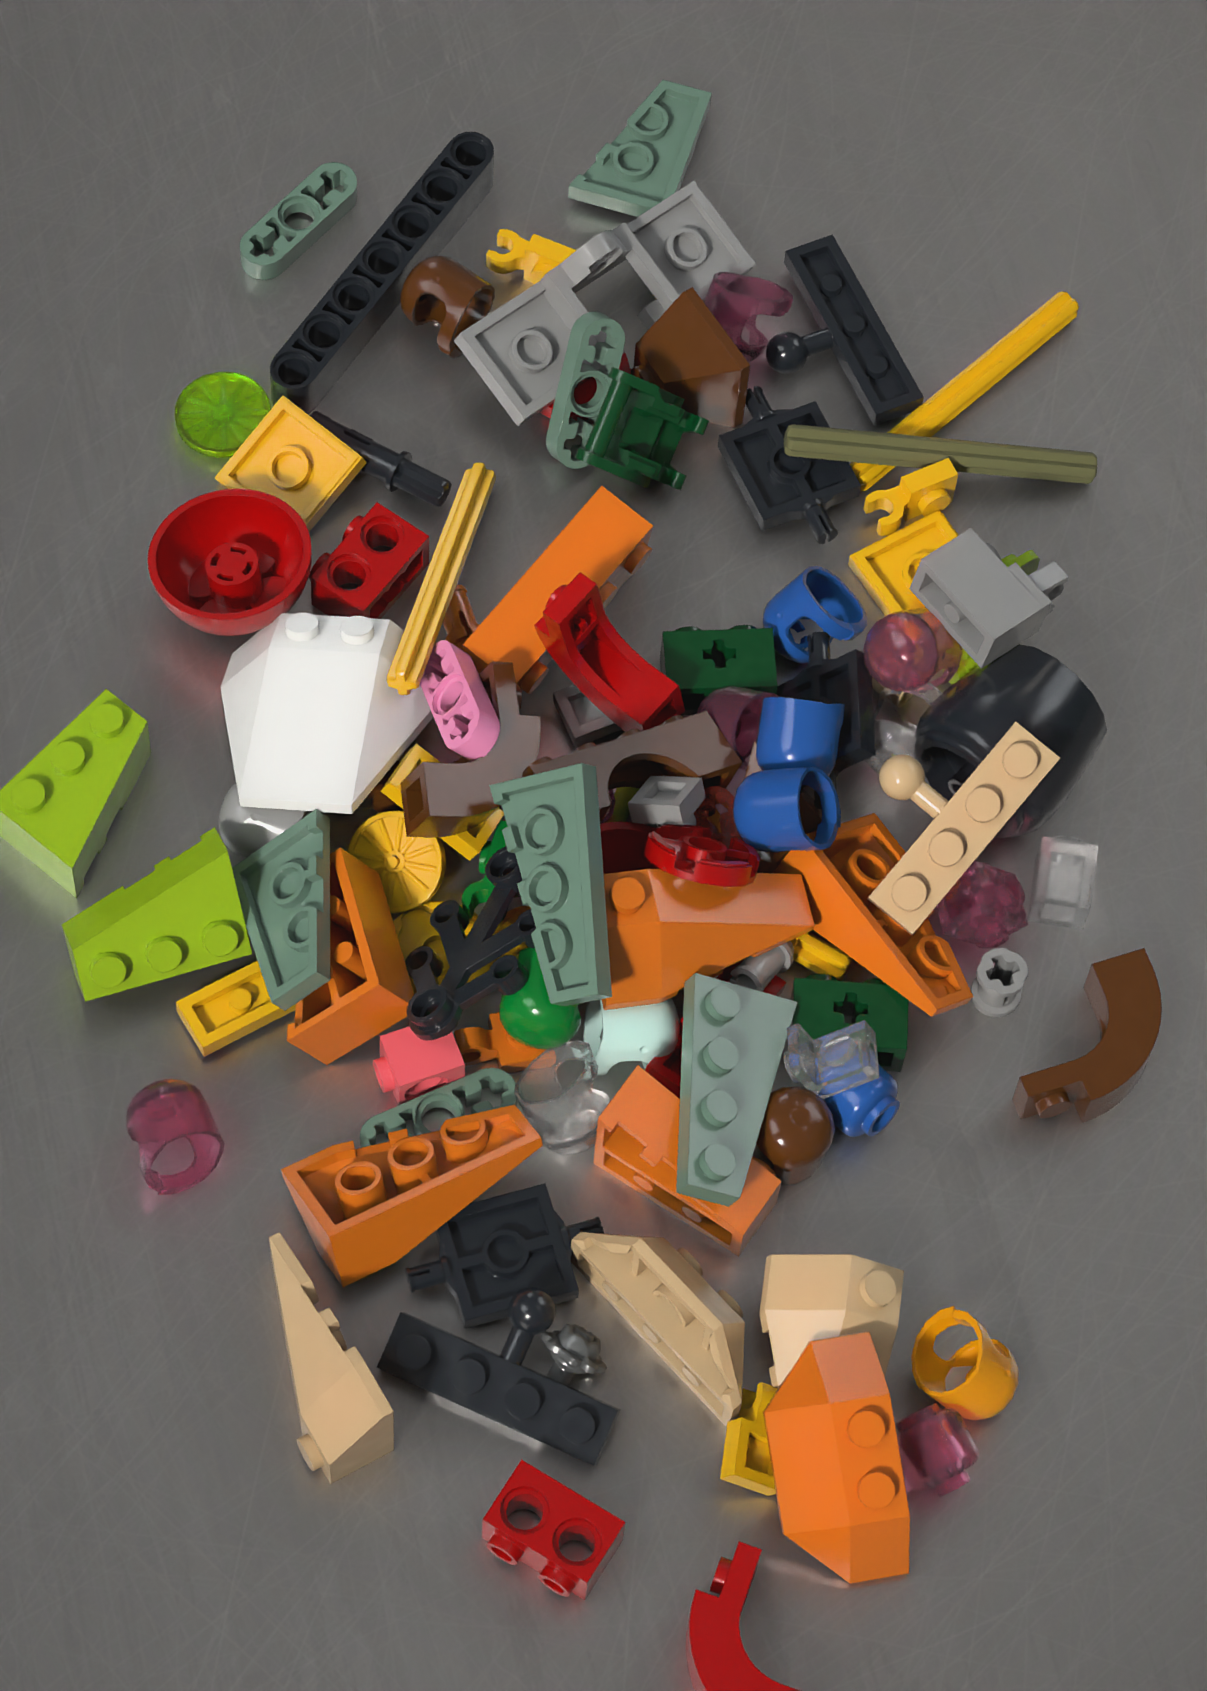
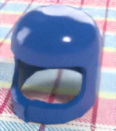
[763,566,867,663]
[756,697,845,786]
[733,766,841,852]

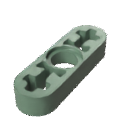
[240,162,357,280]
[546,311,625,469]
[360,1068,517,1148]

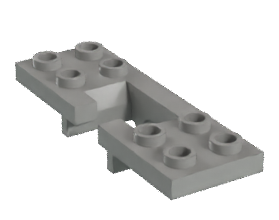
[454,181,756,426]

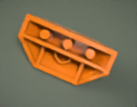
[763,1332,910,1584]

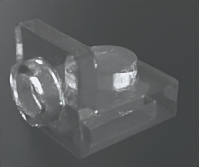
[783,1020,879,1099]

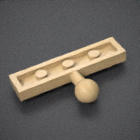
[868,722,1060,935]

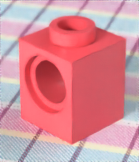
[373,1026,465,1105]

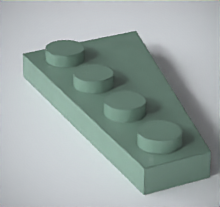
[489,763,612,1006]
[676,973,797,1207]

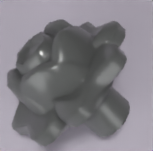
[541,1324,607,1386]

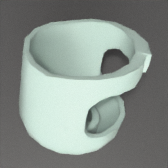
[583,998,679,1076]

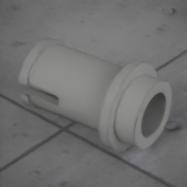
[730,941,794,992]

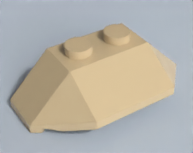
[571,1232,745,1427]

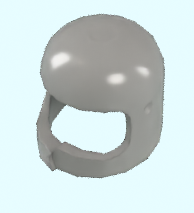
[219,783,312,858]

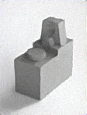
[909,528,1069,669]

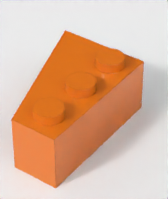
[287,847,414,1065]
[593,1065,781,1257]

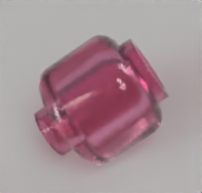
[895,1402,980,1497]

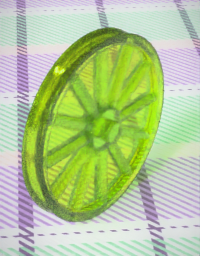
[175,372,271,458]

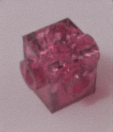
[937,860,1028,948]

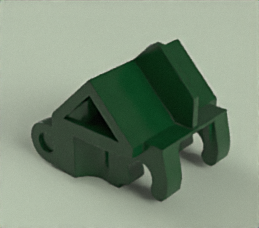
[575,367,709,491]

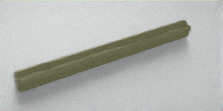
[784,424,1097,484]

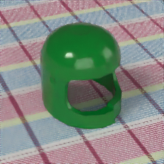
[499,947,587,1050]

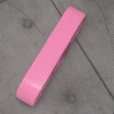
[420,640,500,761]

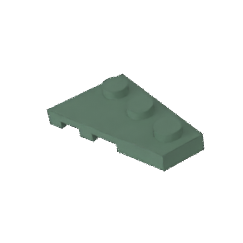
[568,80,712,217]
[232,809,330,1011]

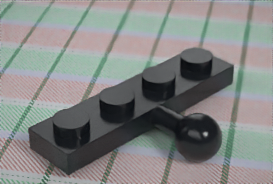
[766,234,924,426]
[376,1287,621,1466]

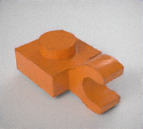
[454,1012,558,1073]

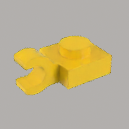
[486,229,576,284]
[863,458,959,536]
[720,1382,778,1496]

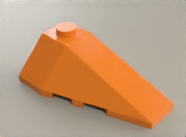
[773,813,974,1017]
[601,869,815,1010]
[281,1104,543,1287]

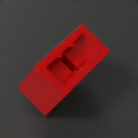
[309,502,429,619]
[482,1459,626,1600]

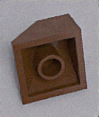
[631,287,751,428]

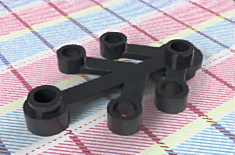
[405,847,536,1041]

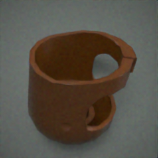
[400,255,495,358]
[752,1086,835,1186]

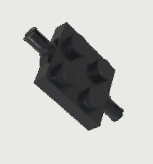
[718,386,861,544]
[776,632,876,809]
[405,1183,604,1329]

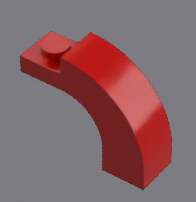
[534,572,685,732]
[686,1541,800,1691]

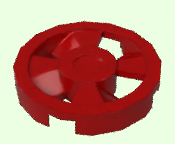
[644,824,761,887]

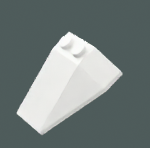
[220,612,434,814]

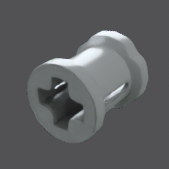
[971,947,1028,1018]

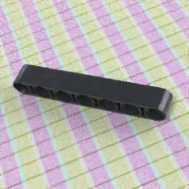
[270,132,494,414]

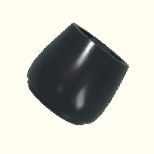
[912,644,1107,839]

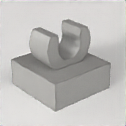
[628,776,706,829]

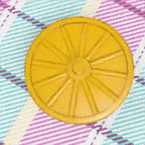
[347,811,446,913]

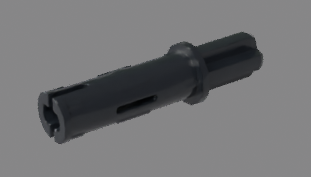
[310,411,452,507]

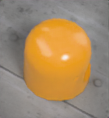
[911,1306,1019,1421]

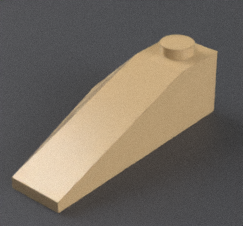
[269,1232,394,1484]
[759,1254,904,1388]

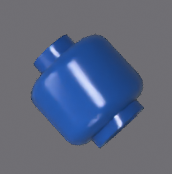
[813,1051,900,1137]

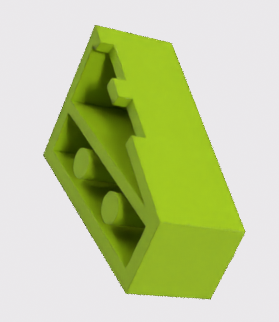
[0,689,151,898]
[61,827,252,1002]

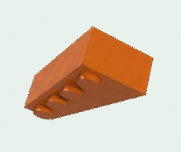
[462,486,653,694]

